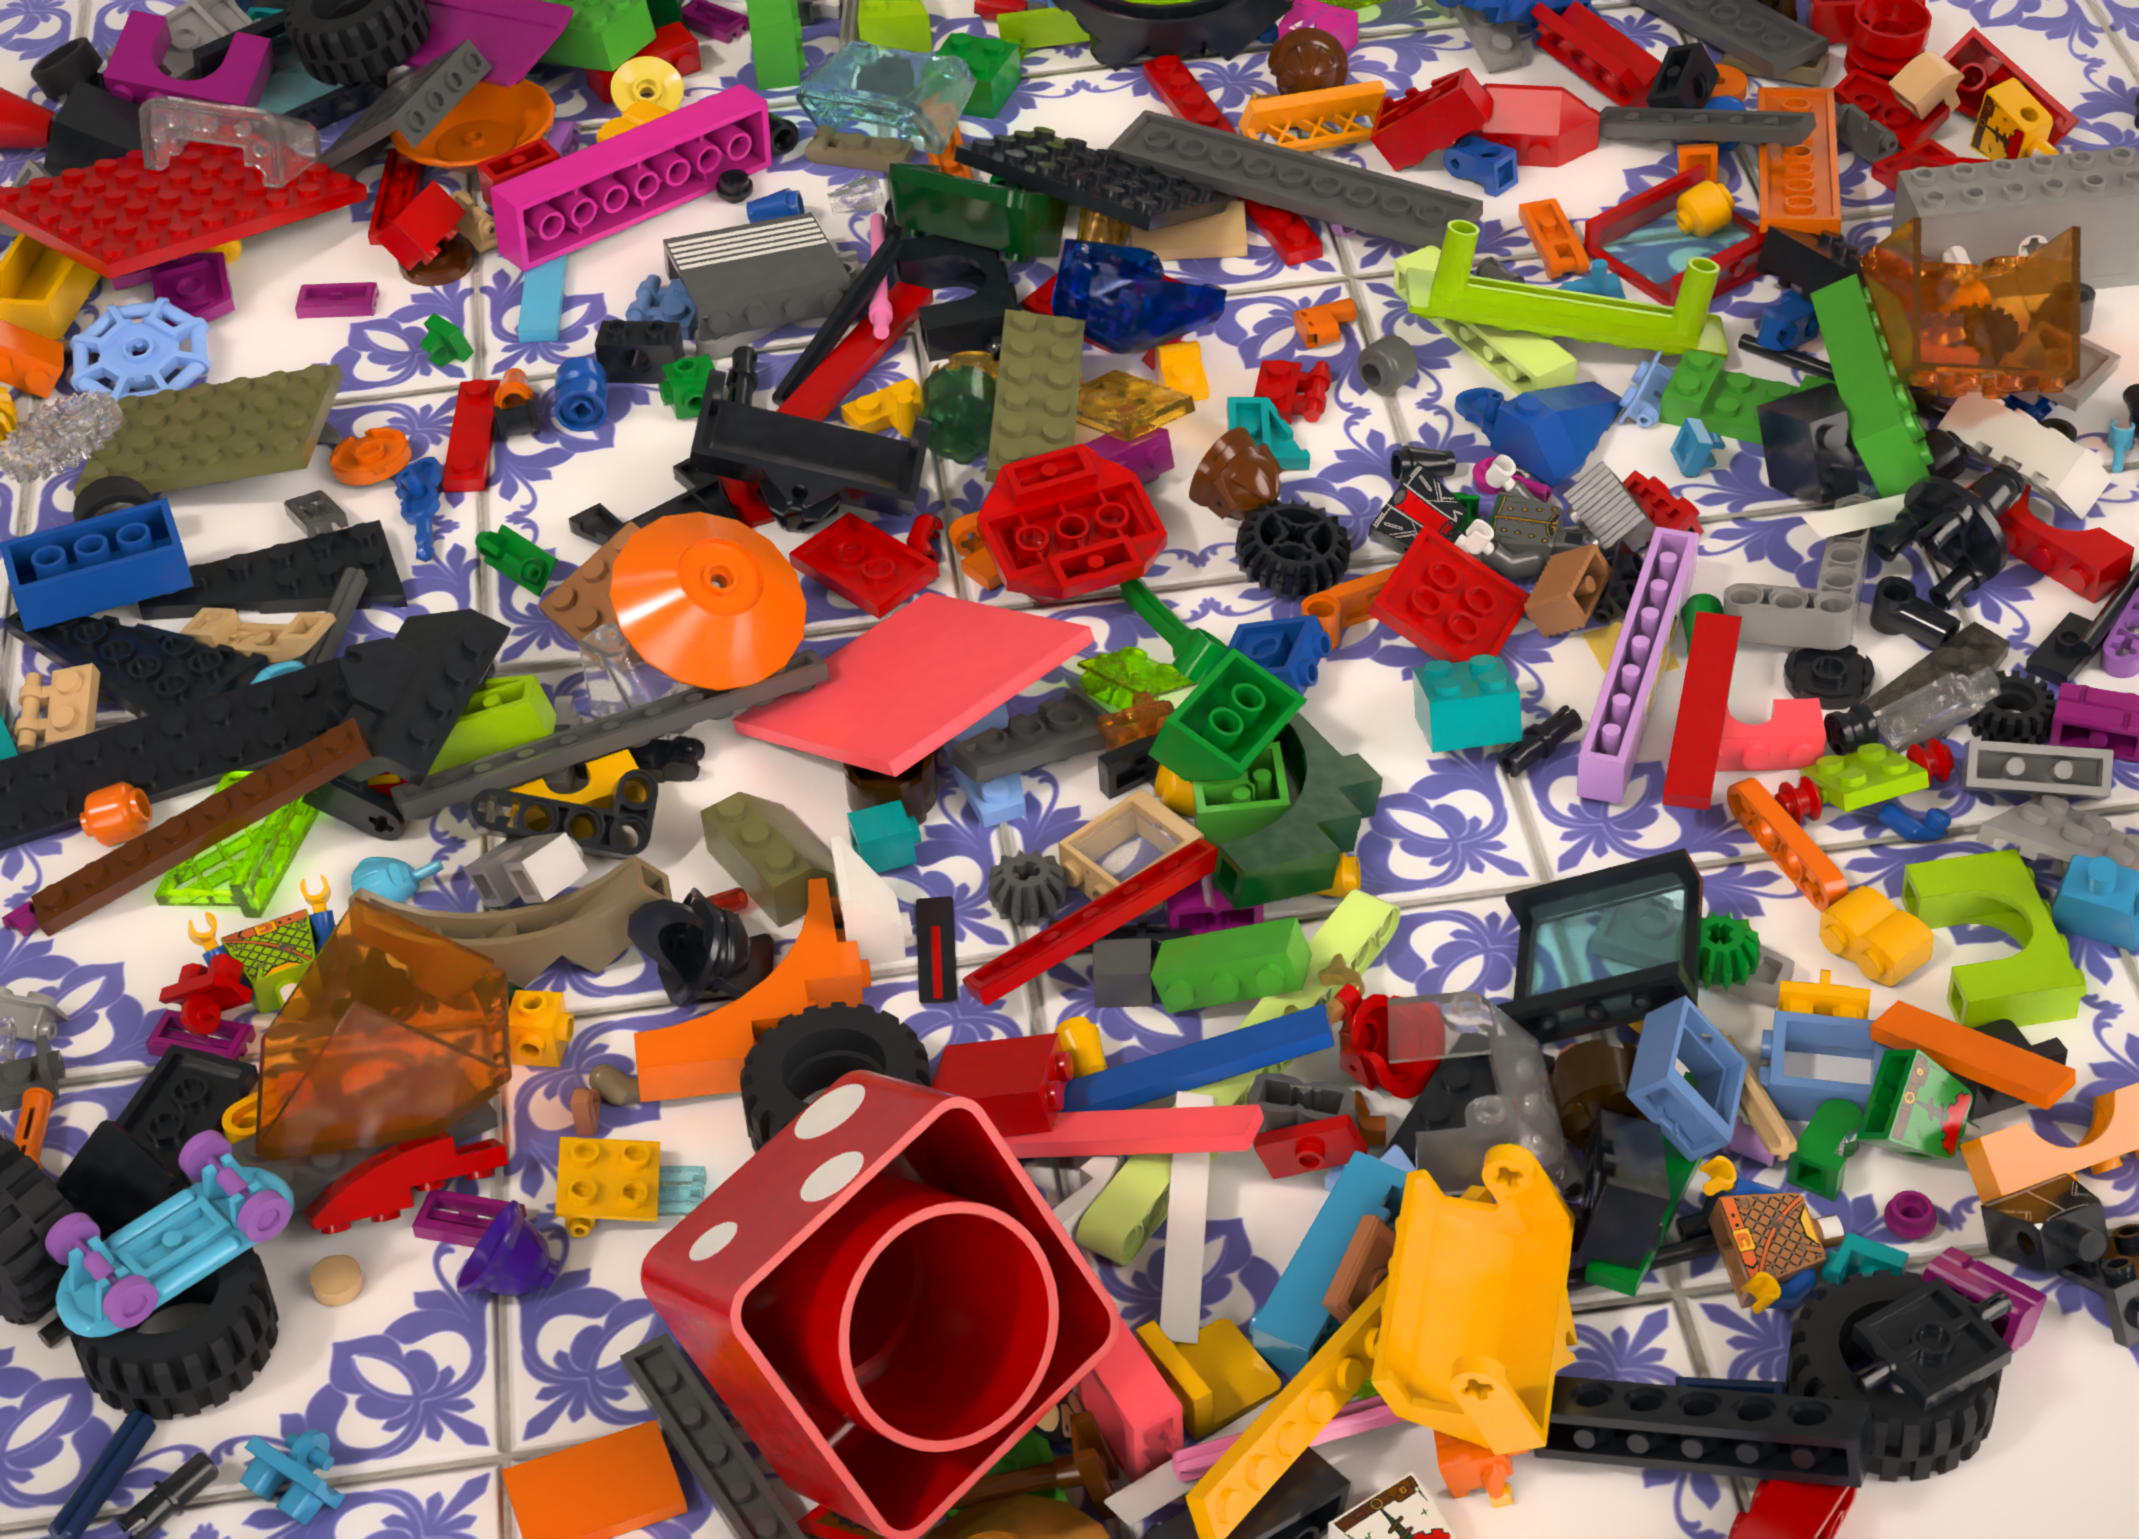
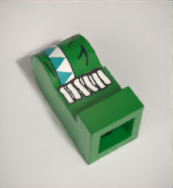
[1787,1099,1863,1202]

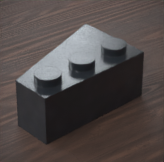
[1755,225,1884,304]

